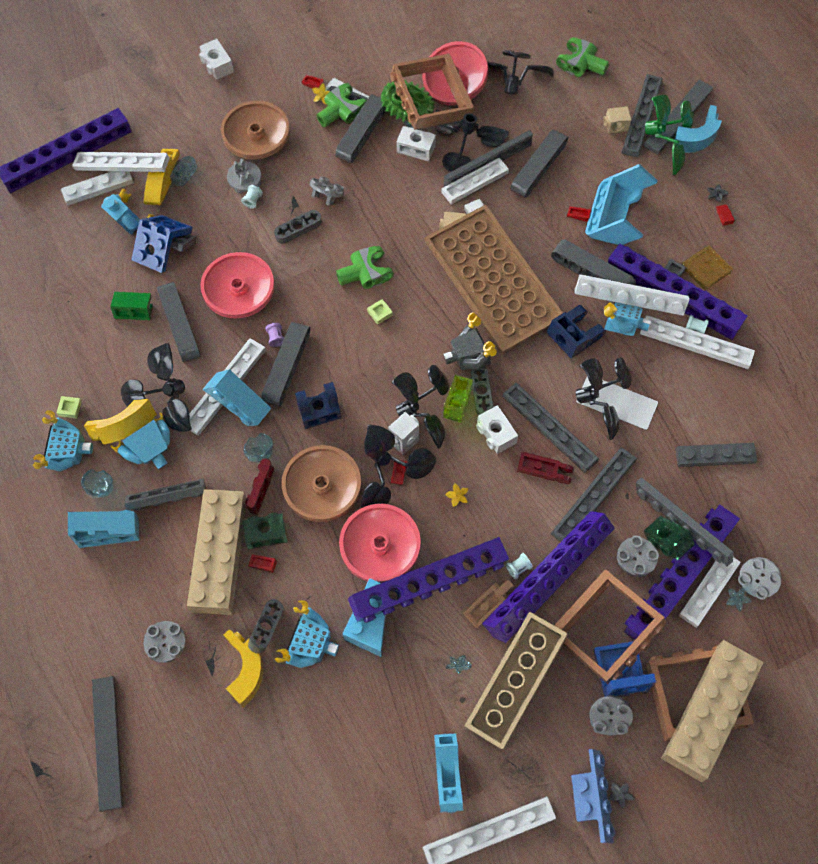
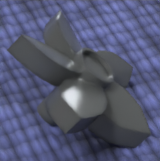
[707,184,728,202]
[608,783,635,809]

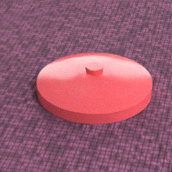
[422,41,489,106]
[201,252,275,319]
[339,504,421,583]

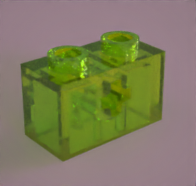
[443,375,473,422]

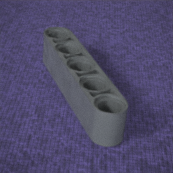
[335,94,386,163]
[510,129,569,198]
[551,239,636,285]
[156,282,200,362]
[261,322,311,406]

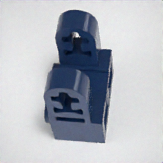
[547,305,606,358]
[295,382,341,429]

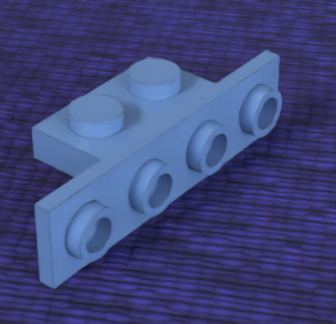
[571,749,615,843]

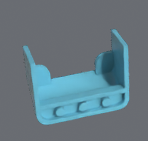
[585,164,658,245]

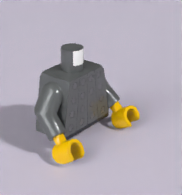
[443,312,497,370]

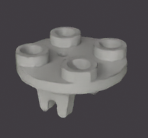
[227,159,261,193]
[309,176,344,206]
[617,535,659,577]
[738,557,782,599]
[143,621,186,663]
[589,696,633,736]

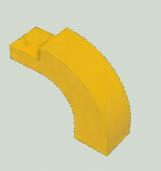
[84,399,157,444]
[224,629,263,708]

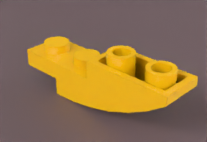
[144,149,180,205]

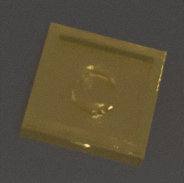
[681,245,733,290]

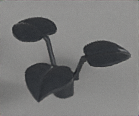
[487,50,554,95]
[434,109,509,172]
[121,343,192,432]
[576,357,631,440]
[391,365,449,449]
[361,425,436,508]

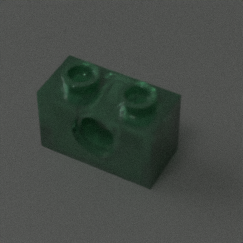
[242,512,288,549]
[644,515,695,560]

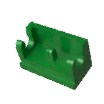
[110,292,153,320]

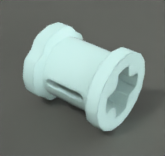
[241,185,263,209]
[686,315,709,334]
[506,553,533,579]

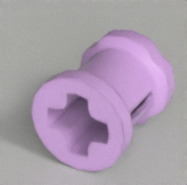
[265,323,284,347]

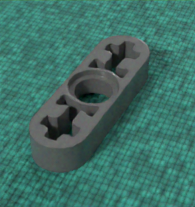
[274,210,322,243]
[471,366,493,415]
[248,599,283,653]

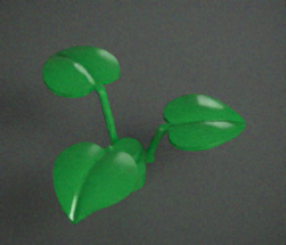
[645,95,693,175]

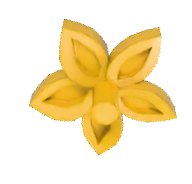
[312,83,330,104]
[445,483,469,507]

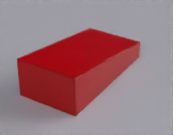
[302,75,325,88]
[716,204,735,226]
[567,206,591,222]
[391,460,407,485]
[248,554,277,573]

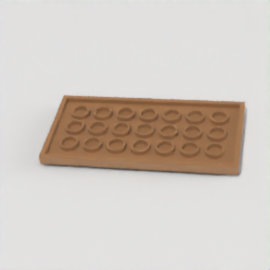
[424,204,562,354]

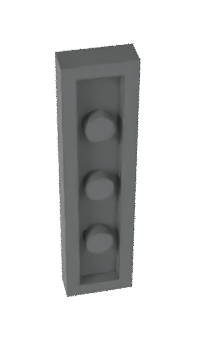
[675,443,757,467]
[124,478,206,511]

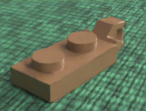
[462,579,513,628]

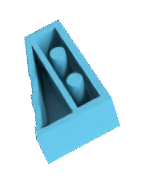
[202,369,271,426]
[68,510,139,548]
[342,578,386,657]

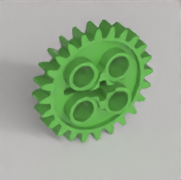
[380,80,435,124]

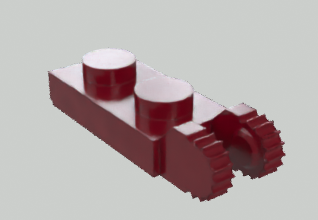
[517,452,574,484]
[245,458,274,515]

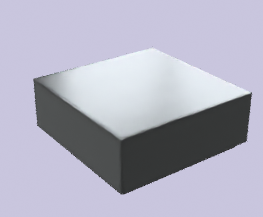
[664,259,687,277]

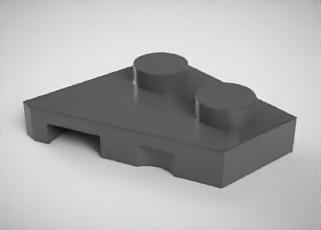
[171,235,196,252]

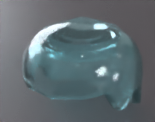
[243,433,273,463]
[81,469,114,498]

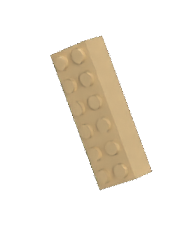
[187,489,246,615]
[465,612,568,750]
[661,640,764,782]

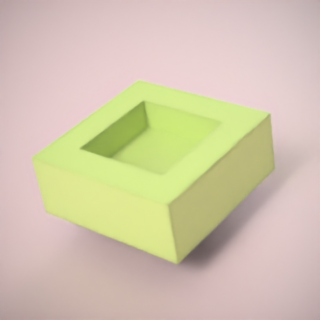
[367,299,393,325]
[56,396,82,419]

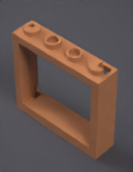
[390,54,474,130]
[554,569,666,684]
[645,646,754,742]

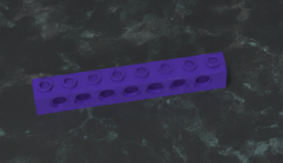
[0,107,132,194]
[607,244,748,340]
[624,504,740,640]
[482,511,615,643]
[348,537,509,623]

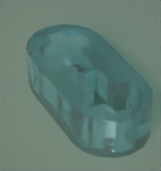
[171,156,197,186]

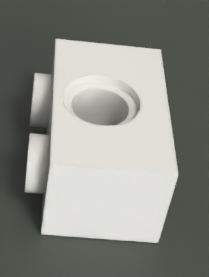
[199,39,234,80]
[397,126,436,161]
[476,405,518,454]
[388,412,419,455]

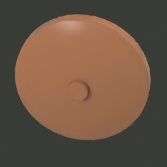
[221,101,290,160]
[282,445,361,522]

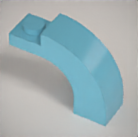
[675,105,722,153]
[434,733,463,813]

